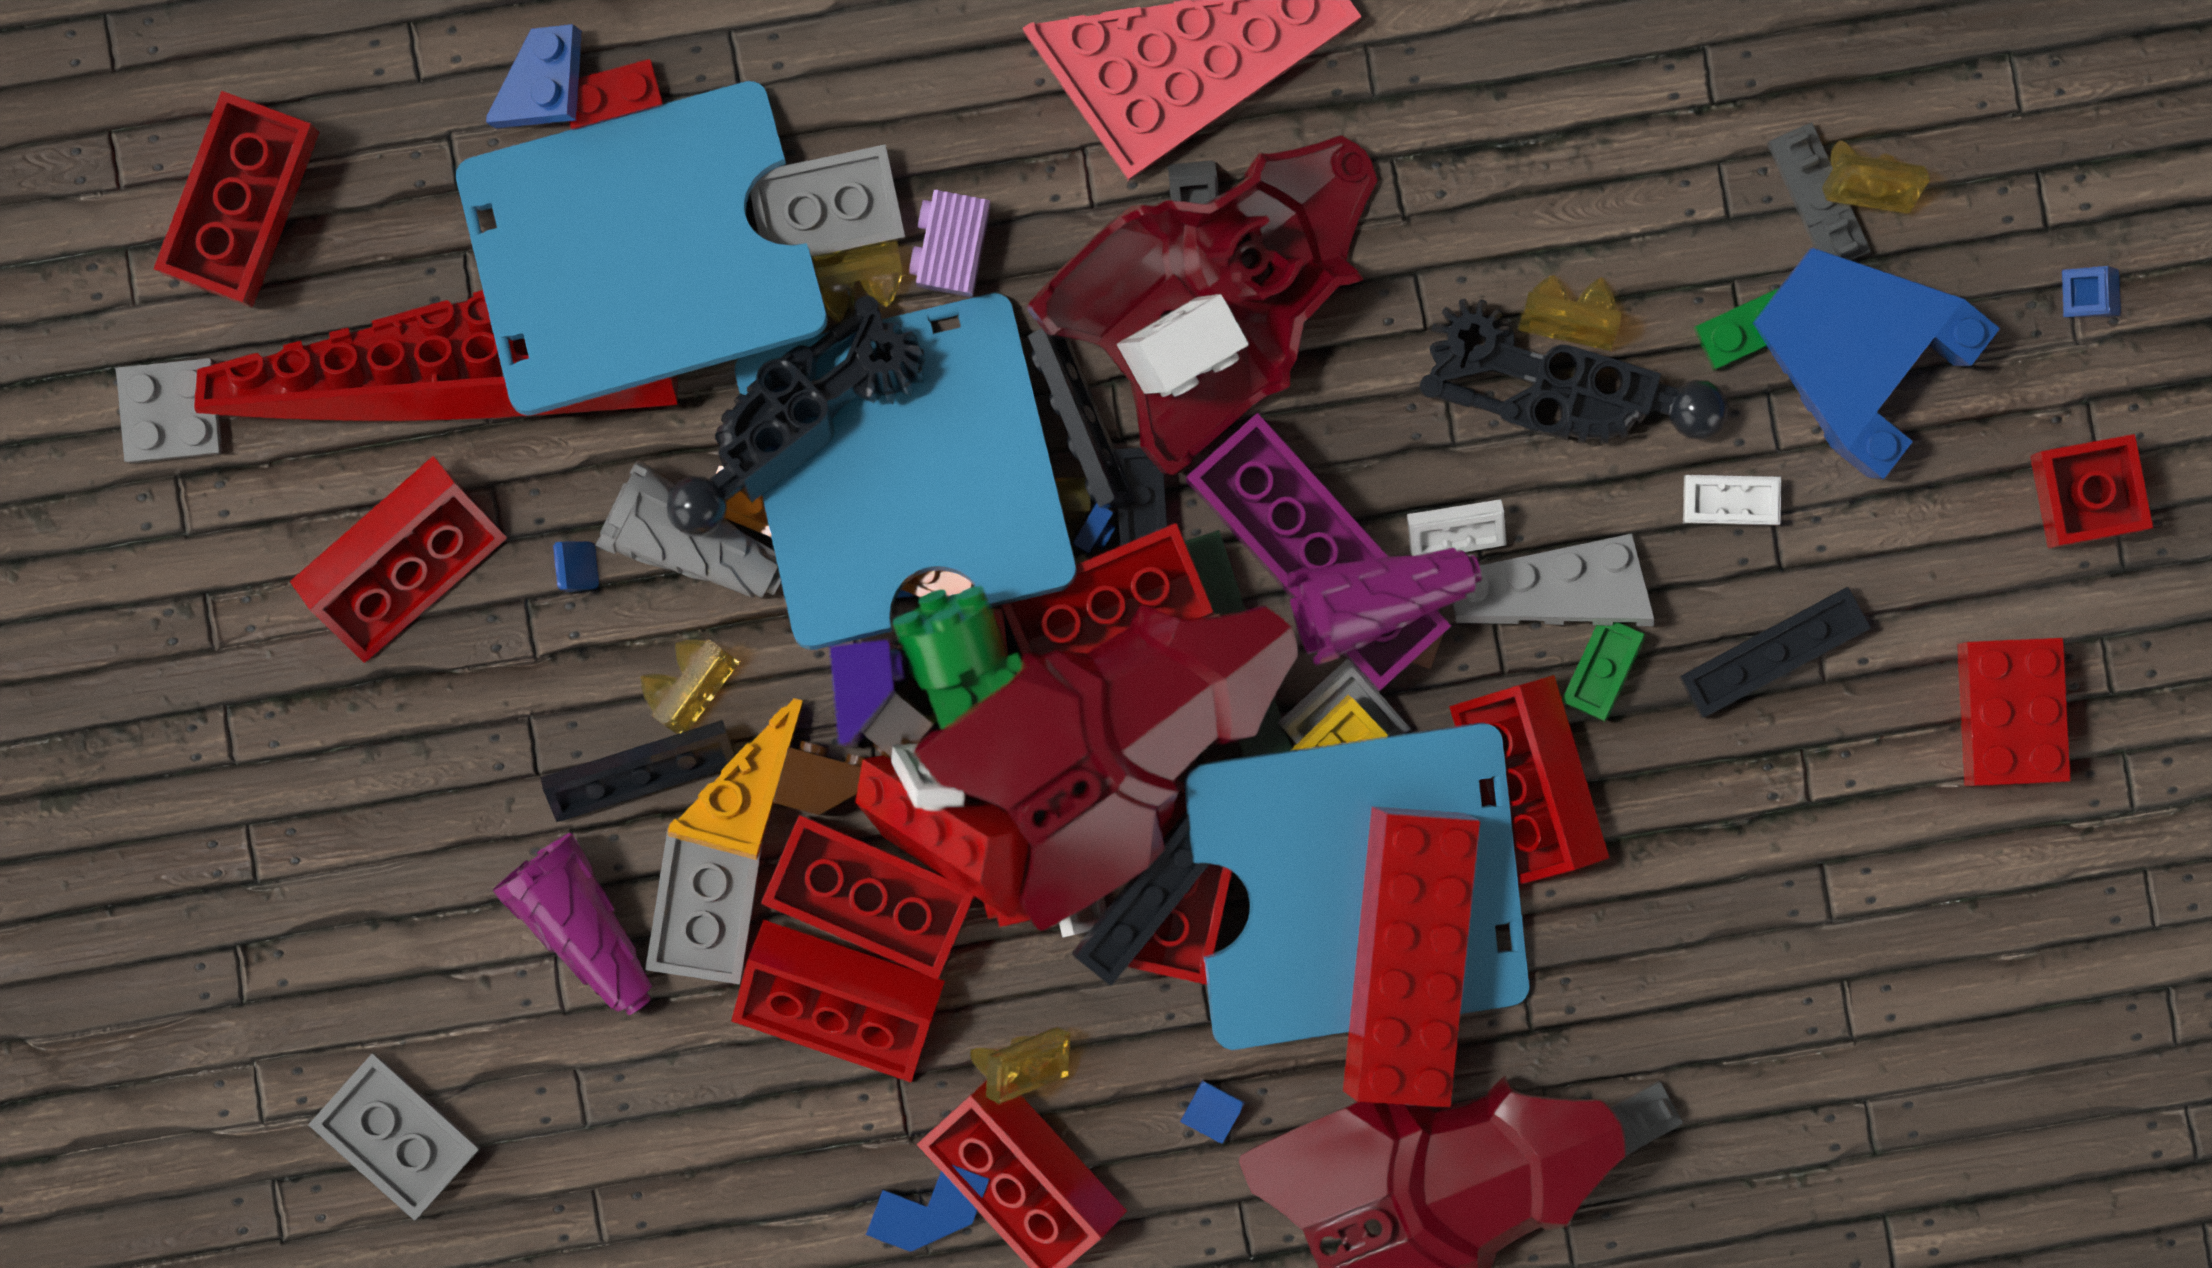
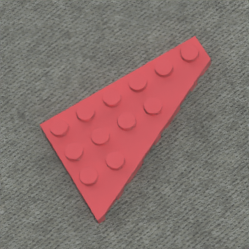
[1023,0,1362,182]

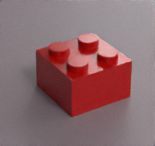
[2030,434,2153,549]

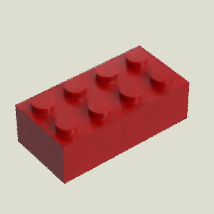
[153,90,320,308]
[761,815,975,980]

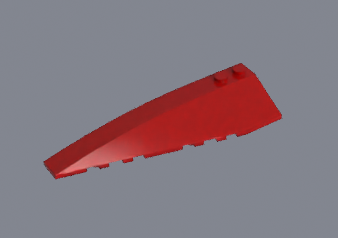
[194,290,678,421]

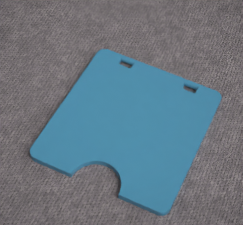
[456,81,827,415]
[735,293,1076,650]
[1184,723,1529,1050]

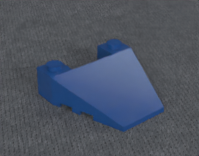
[1753,248,2000,479]

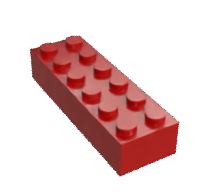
[1343,806,1480,1107]

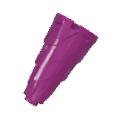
[1288,547,1482,665]
[493,833,652,1015]

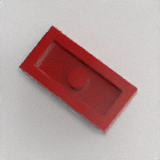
[569,59,663,130]

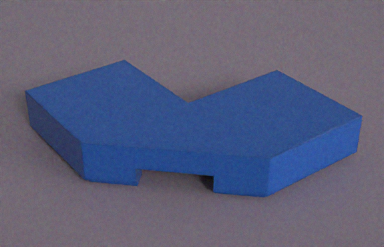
[866,1165,989,1252]

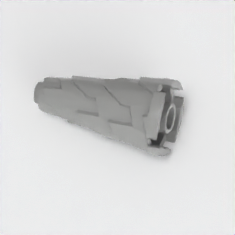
[595,460,781,598]

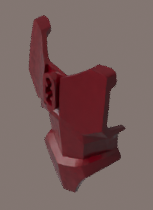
[1027,135,1378,475]
[914,605,1298,931]
[1239,1076,1626,1268]

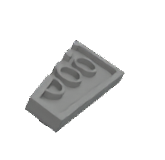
[1452,534,1654,626]

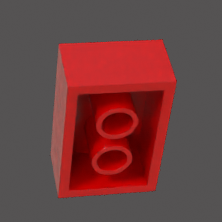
[1957,638,2070,786]

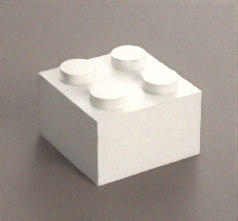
[1117,294,1249,397]

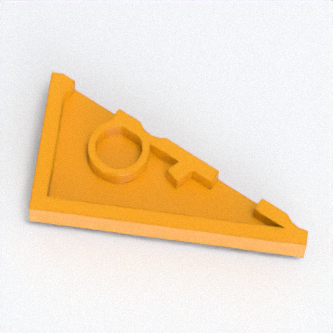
[667,698,803,860]

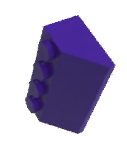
[830,640,909,748]

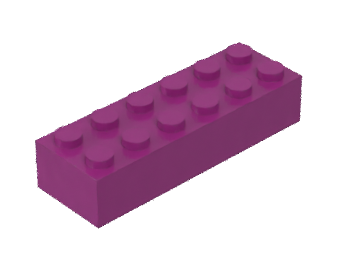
[1186,413,1451,691]

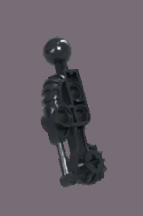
[667,296,926,537]
[1419,299,1729,444]

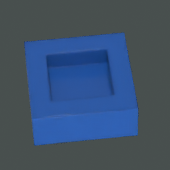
[1072,503,1116,556]

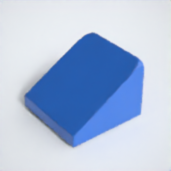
[2062,266,2121,317]
[553,541,599,592]
[1180,1079,1245,1144]

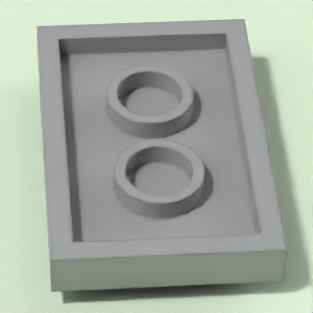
[750,145,906,259]
[646,829,763,984]
[308,1053,481,1221]

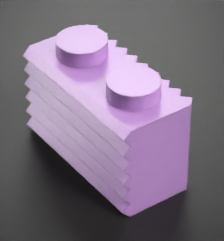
[909,190,991,298]

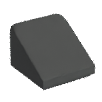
[1168,160,1218,204]

